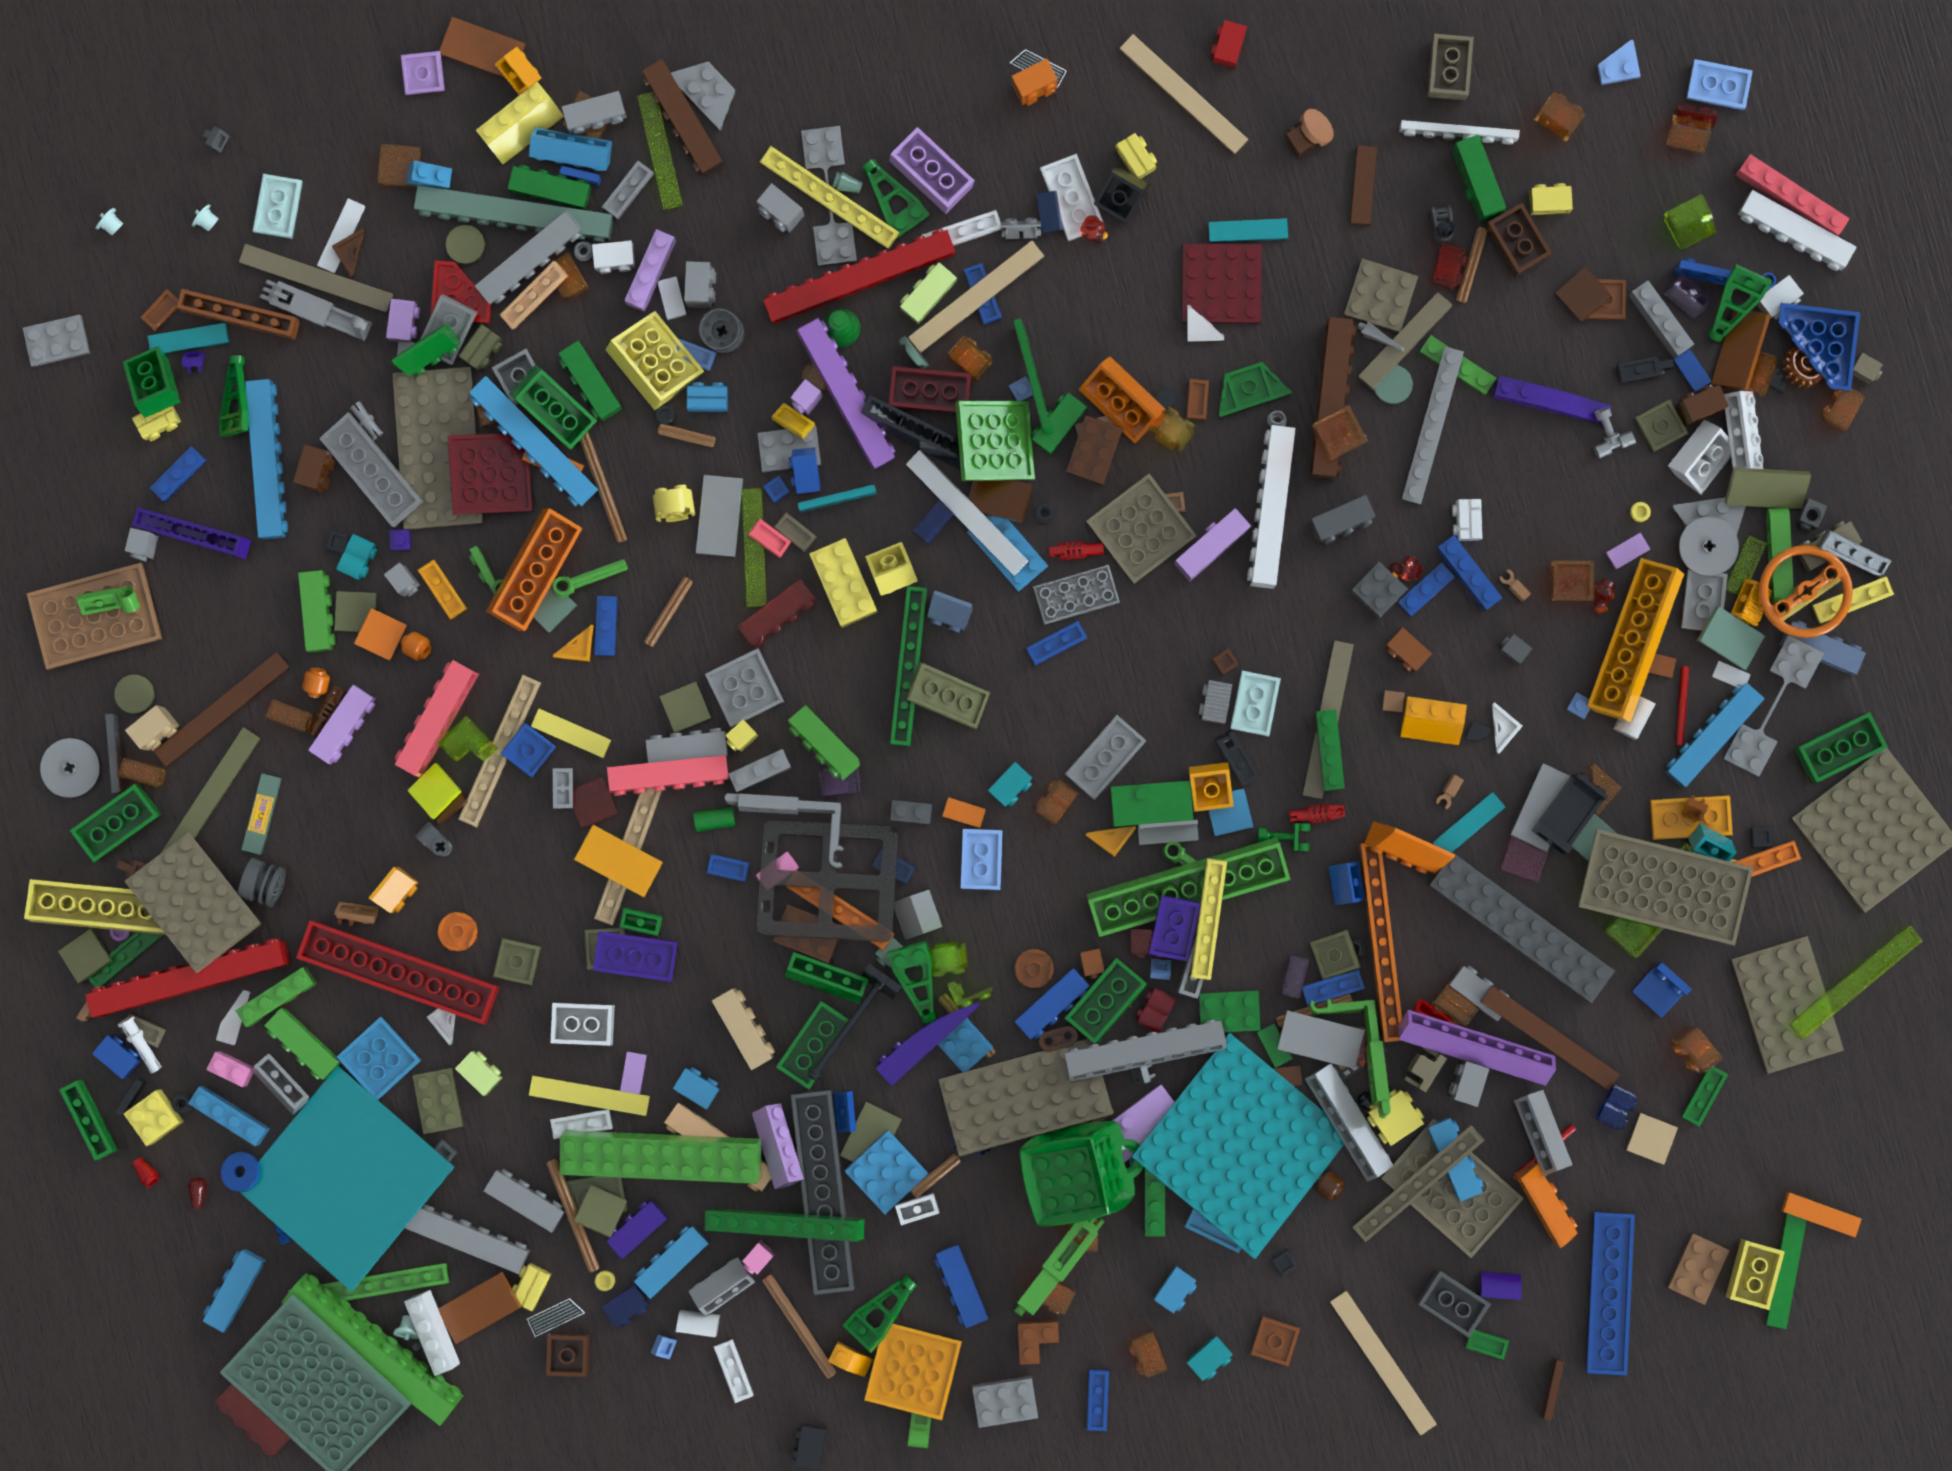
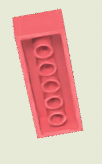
[394,660,479,777]

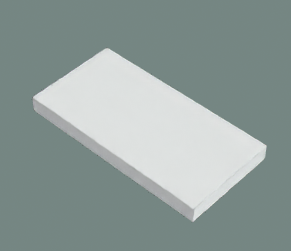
[1040,154,1105,241]

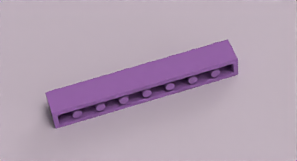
[796,318,895,469]
[1398,1010,1556,1086]

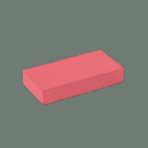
[748,519,791,558]

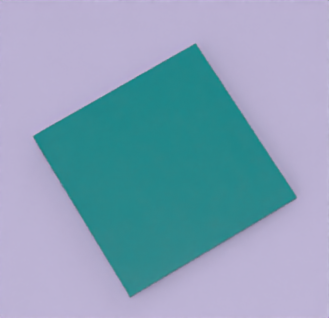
[1131,1033,1344,1259]
[240,1066,454,1292]

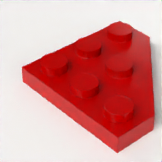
[430,260,491,324]

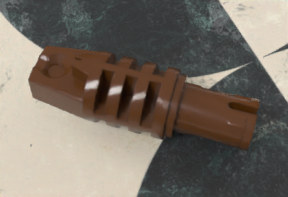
[306,685,347,738]

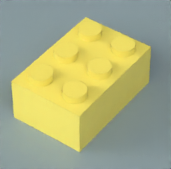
[1726,1239,1784,1310]

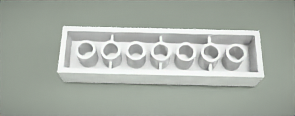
[1247,425,1295,589]

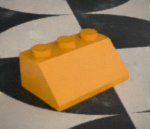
[1400,696,1467,745]

